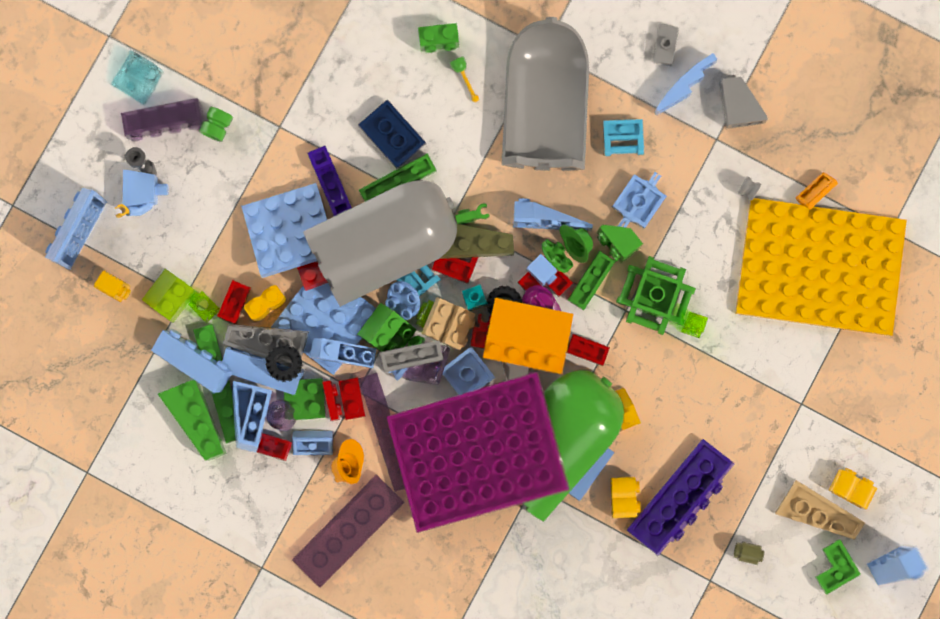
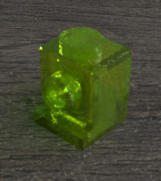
[681,311,708,338]

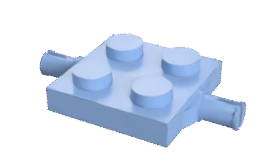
[612,172,667,229]

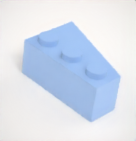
[232,381,272,453]
[867,546,928,585]

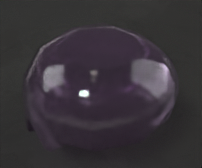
[266,399,296,432]

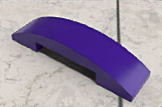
[308,146,352,216]

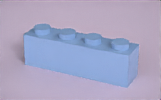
[151,329,233,393]

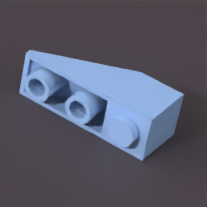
[310,338,376,368]

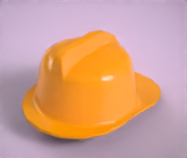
[331,439,364,484]

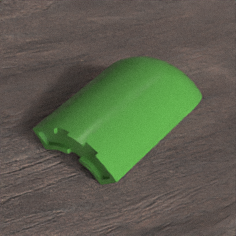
[522,370,624,522]

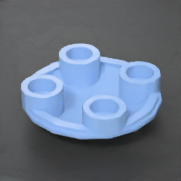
[385,281,420,320]

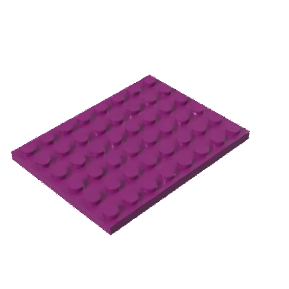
[387,372,570,533]

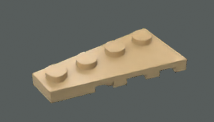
[775,480,865,540]

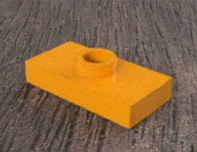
[796,172,838,210]

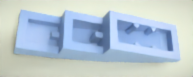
[655,53,717,116]

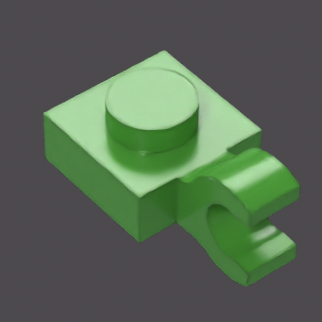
[455,203,490,225]

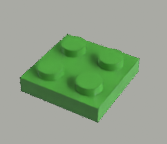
[284,378,326,421]

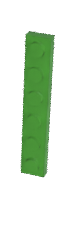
[193,324,236,443]

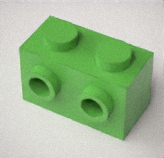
[418,23,459,53]

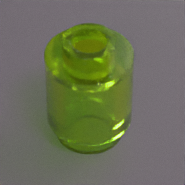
[416,300,434,328]

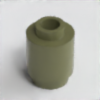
[733,541,764,565]

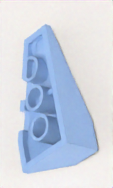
[513,198,593,231]

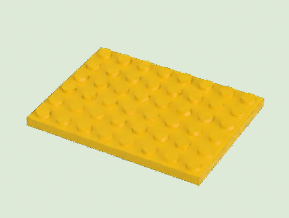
[735,198,907,336]

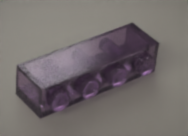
[121,98,204,141]

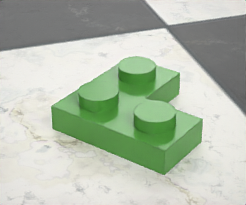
[815,539,861,595]

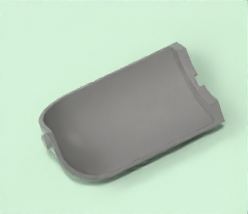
[502,17,589,171]
[303,181,457,307]

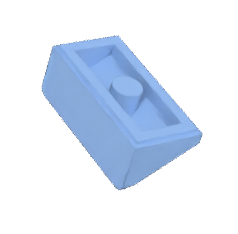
[292,431,333,455]

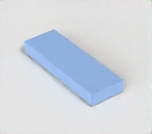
[569,448,615,501]

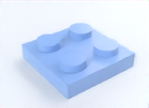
[440,347,495,395]

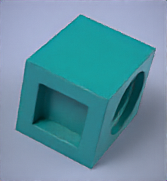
[462,284,487,311]

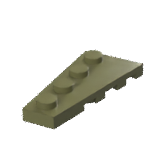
[439,224,514,259]

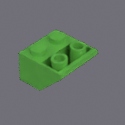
[597,225,643,263]
[357,303,417,352]

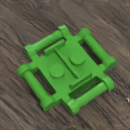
[616,256,696,335]

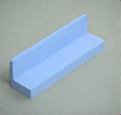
[222,346,305,395]

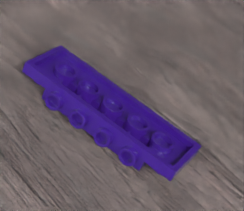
[627,439,735,556]

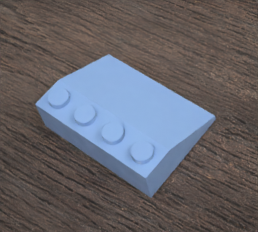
[45,188,107,270]

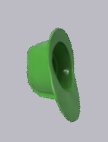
[559,225,593,263]

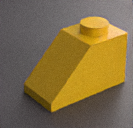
[616,388,641,432]

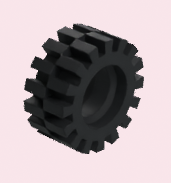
[487,285,522,316]
[266,344,303,382]

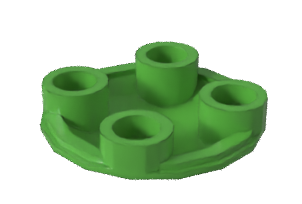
[541,239,573,273]

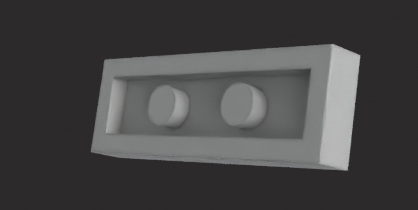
[380,340,443,373]

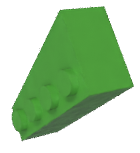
[158,379,227,461]

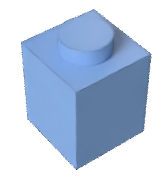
[526,254,558,286]

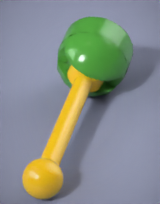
[450,57,479,102]

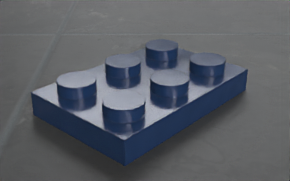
[358,99,426,169]

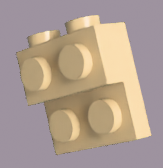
[421,297,475,350]

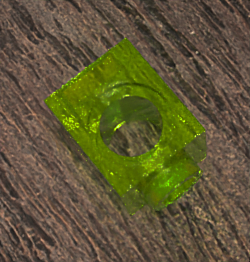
[188,291,220,323]

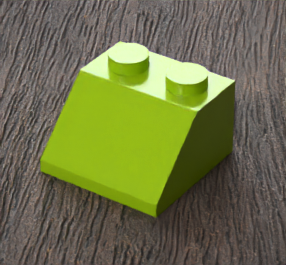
[142,268,197,323]

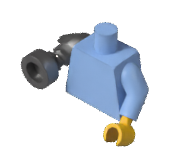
[114,147,169,218]

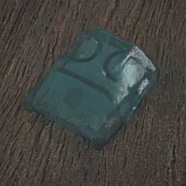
[111,50,164,105]

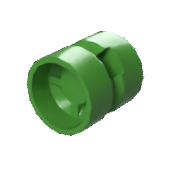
[199,106,233,142]

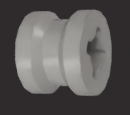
[738,176,761,201]

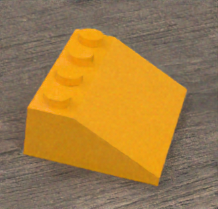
[483,298,574,374]

